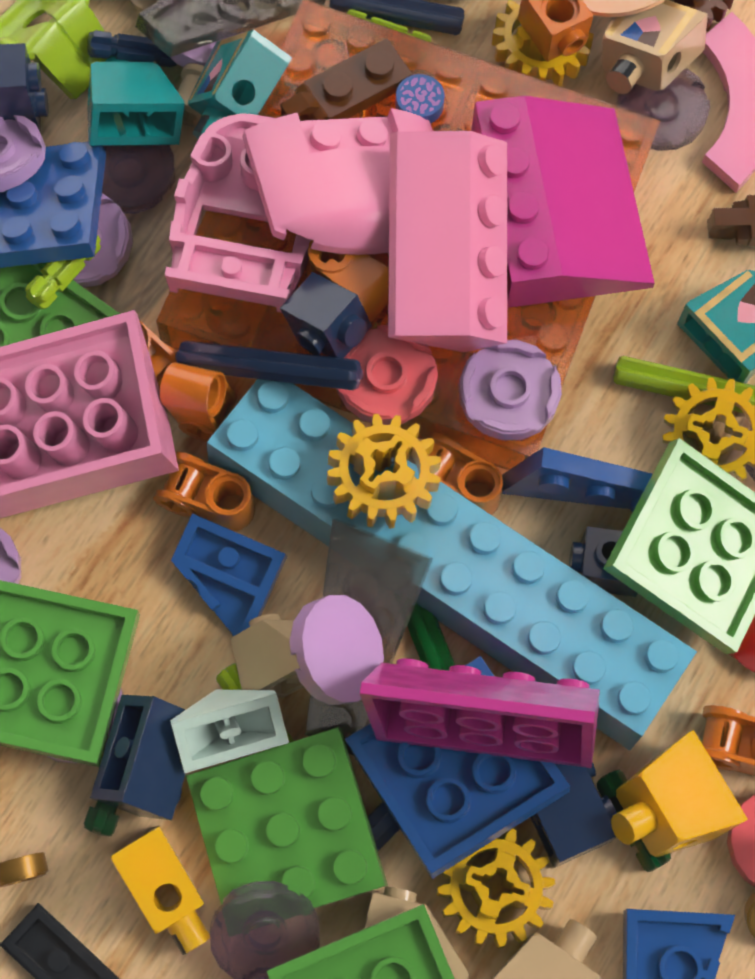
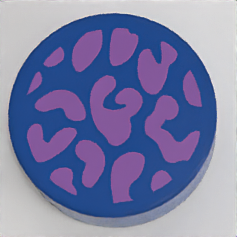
[395,74,445,124]

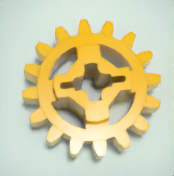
[491,0,594,89]
[662,377,755,482]
[327,414,441,529]
[436,829,556,949]

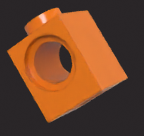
[518,0,594,62]

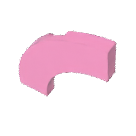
[702,12,755,193]

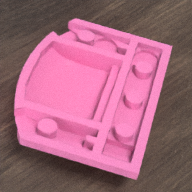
[242,108,433,255]

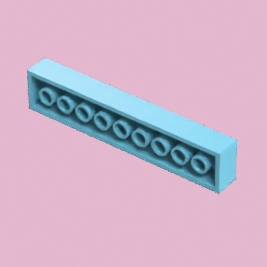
[207,379,697,751]

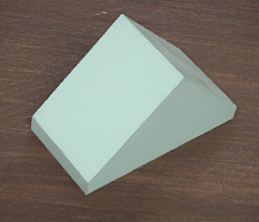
[170,689,289,773]

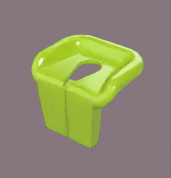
[0,0,111,99]

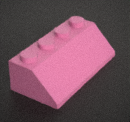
[388,131,507,352]

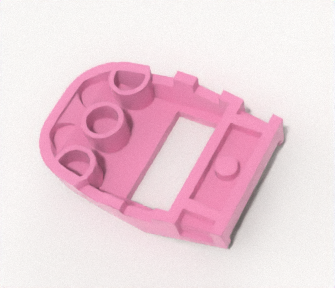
[165,114,311,312]

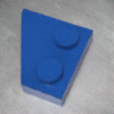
[171,513,287,636]

